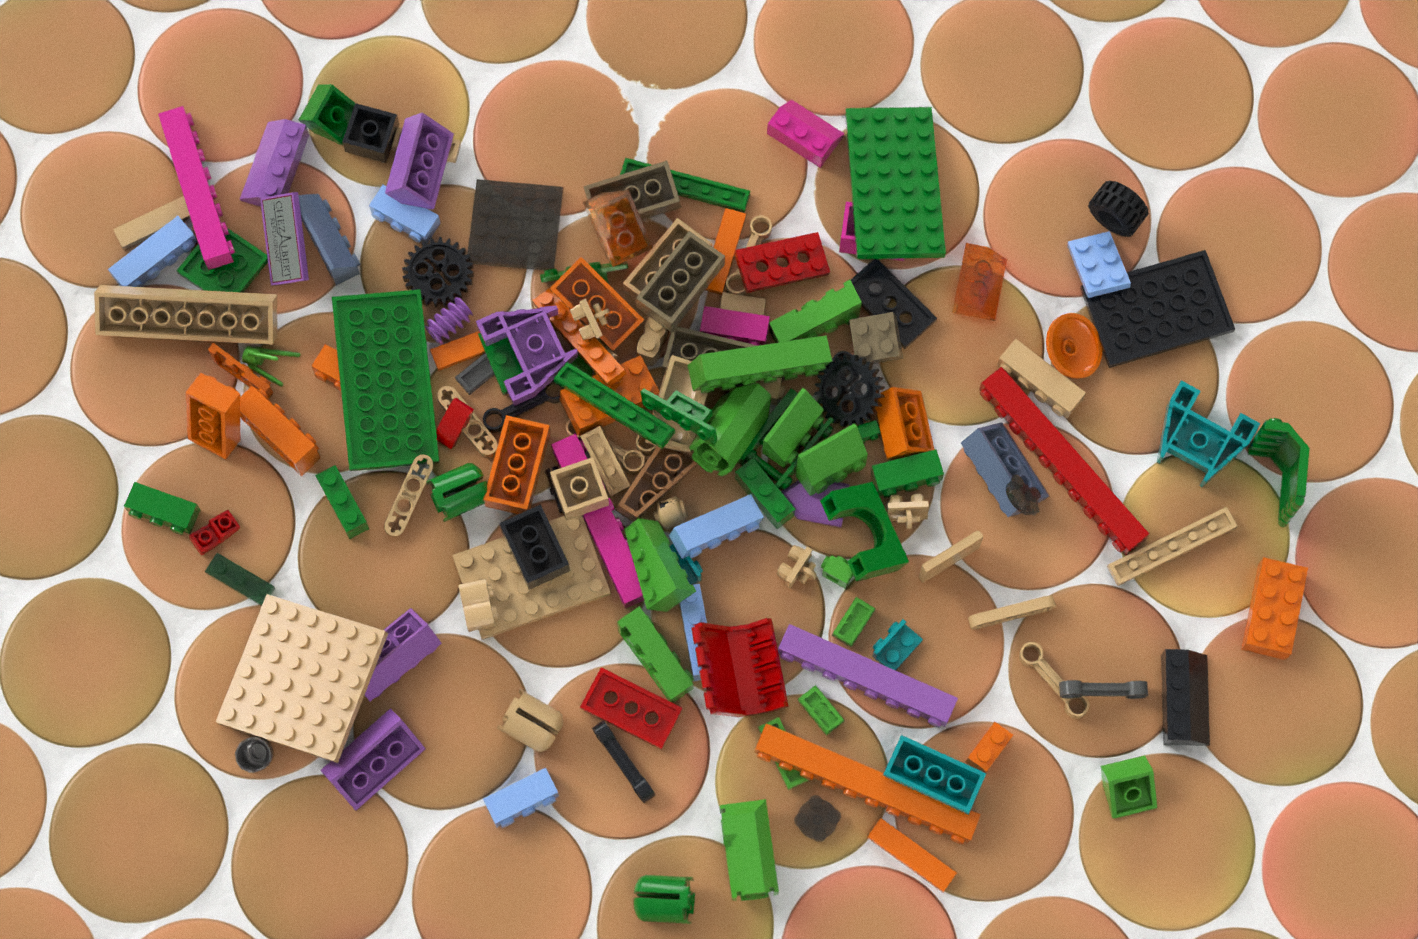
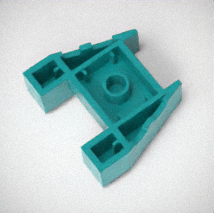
[1157,380,1261,487]

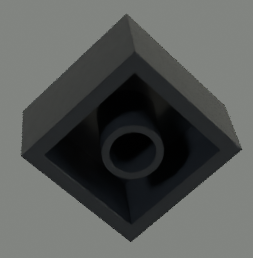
[342,103,400,163]

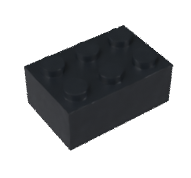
[499,505,570,590]

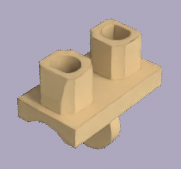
[570,299,610,340]
[887,494,929,529]
[777,545,817,589]

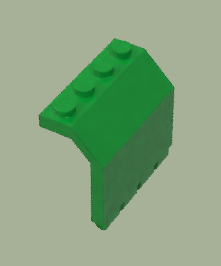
[1248,418,1310,527]

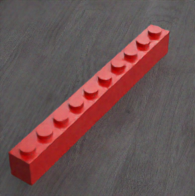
[979,367,1149,556]

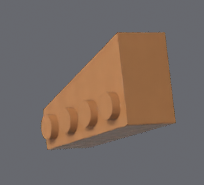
[616,446,698,522]

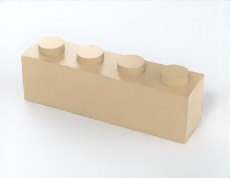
[997,339,1086,419]

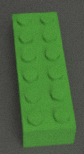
[687,335,832,393]

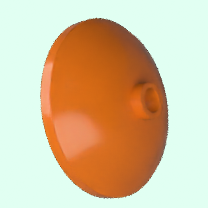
[1046,313,1102,379]

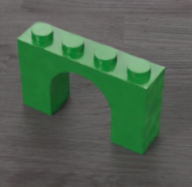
[820,482,909,582]

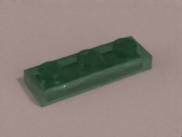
[205,553,275,606]

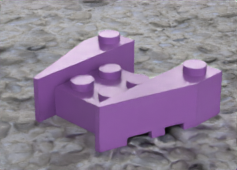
[476,306,578,406]

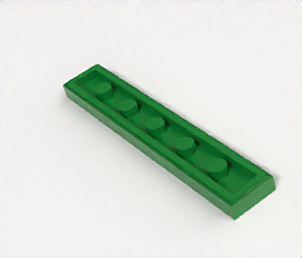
[620,158,750,213]
[554,362,676,449]

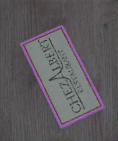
[260,192,309,286]

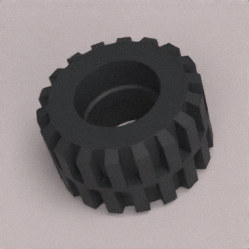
[1088,181,1149,237]

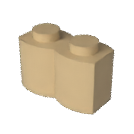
[637,317,668,366]
[459,579,499,632]

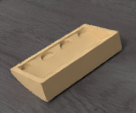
[645,355,707,452]

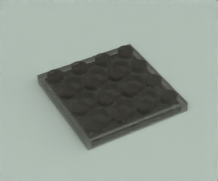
[467,179,564,270]

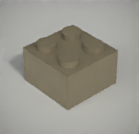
[849,312,903,364]

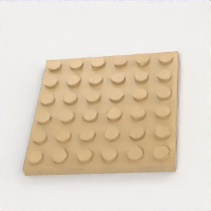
[216,594,388,763]

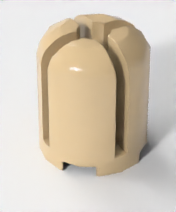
[497,689,563,752]

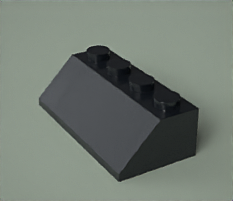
[1161,649,1210,746]

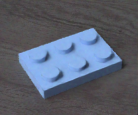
[1067,231,1131,298]

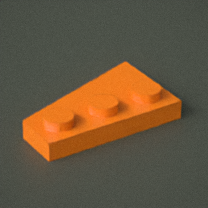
[208,343,273,397]

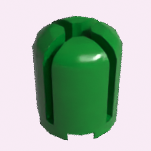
[426,463,487,522]
[633,875,695,924]

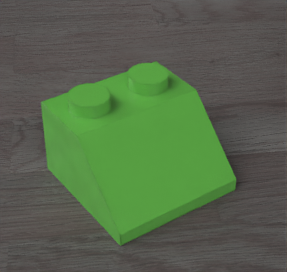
[1100,755,1157,819]

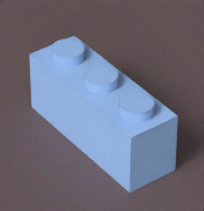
[369,185,441,244]
[483,768,559,828]

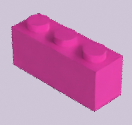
[700,306,770,346]

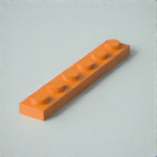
[532,288,627,387]

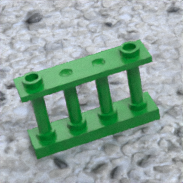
[737,388,834,490]

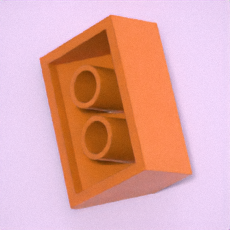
[875,387,935,460]

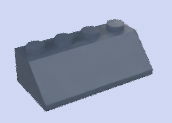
[299,194,360,285]
[961,422,1049,517]

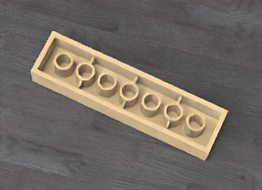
[94,285,277,345]

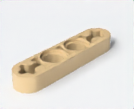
[437,386,498,458]
[384,454,433,536]
[968,595,1056,630]

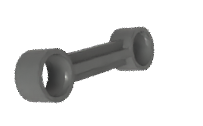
[1059,680,1148,699]

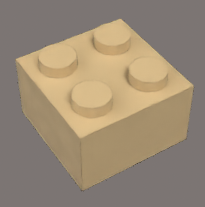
[550,457,609,520]

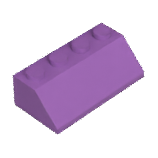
[385,113,454,209]
[240,119,309,207]
[364,608,442,701]
[320,709,425,811]

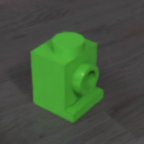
[821,555,853,589]

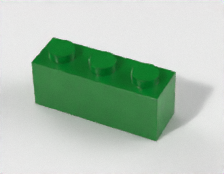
[871,449,944,498]
[735,458,795,529]
[315,465,369,539]
[124,482,201,535]

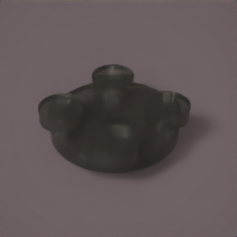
[1006,475,1041,516]
[794,795,841,842]

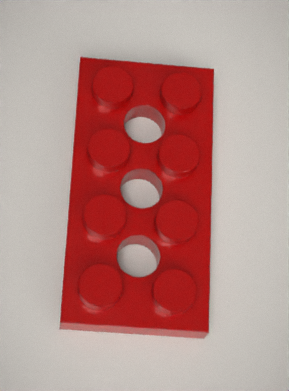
[734,232,830,293]
[580,667,683,750]

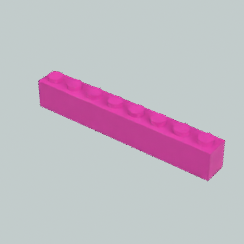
[158,106,235,270]
[551,434,644,609]

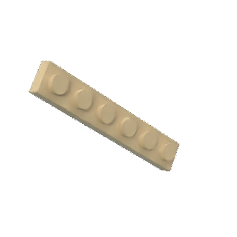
[1107,507,1237,586]

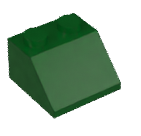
[298,84,355,145]

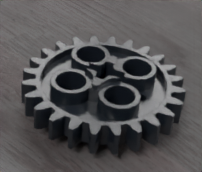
[402,237,474,307]
[814,354,885,426]

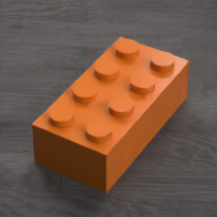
[550,257,644,351]
[559,355,660,436]
[186,373,241,460]
[240,386,321,476]
[483,415,551,514]
[1241,557,1308,660]

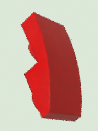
[436,398,474,449]
[189,510,240,556]

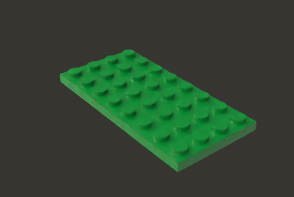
[845,107,946,259]
[332,289,439,471]

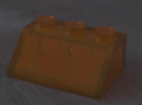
[583,190,653,267]
[952,243,1007,321]

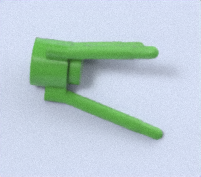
[242,346,301,386]

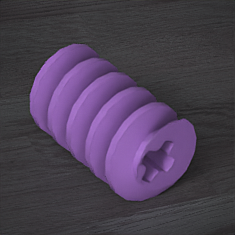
[424,297,473,345]

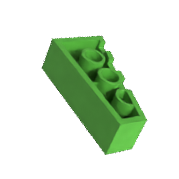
[769,280,862,343]
[624,518,696,612]
[617,606,694,703]

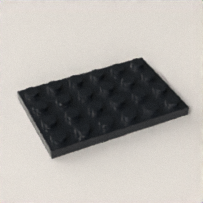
[1080,250,1235,368]

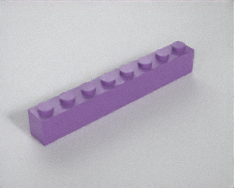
[778,624,958,728]

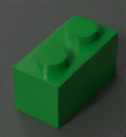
[857,420,881,443]

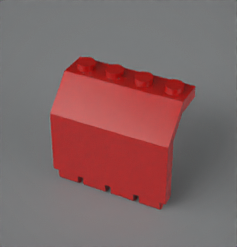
[691,618,789,717]

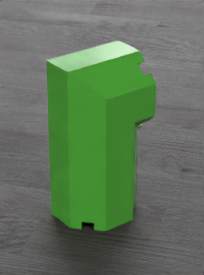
[689,383,771,476]
[720,799,779,901]

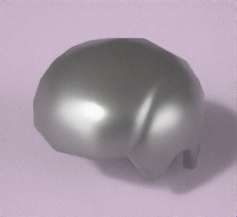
[235,736,273,773]

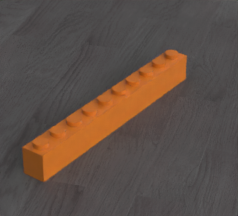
[754,723,981,844]

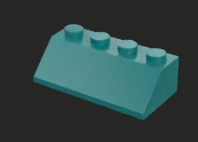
[883,735,986,815]

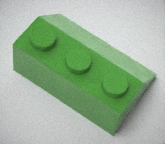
[762,388,824,468]
[795,424,868,496]

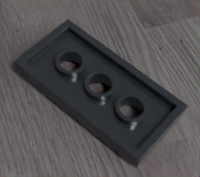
[844,259,937,349]

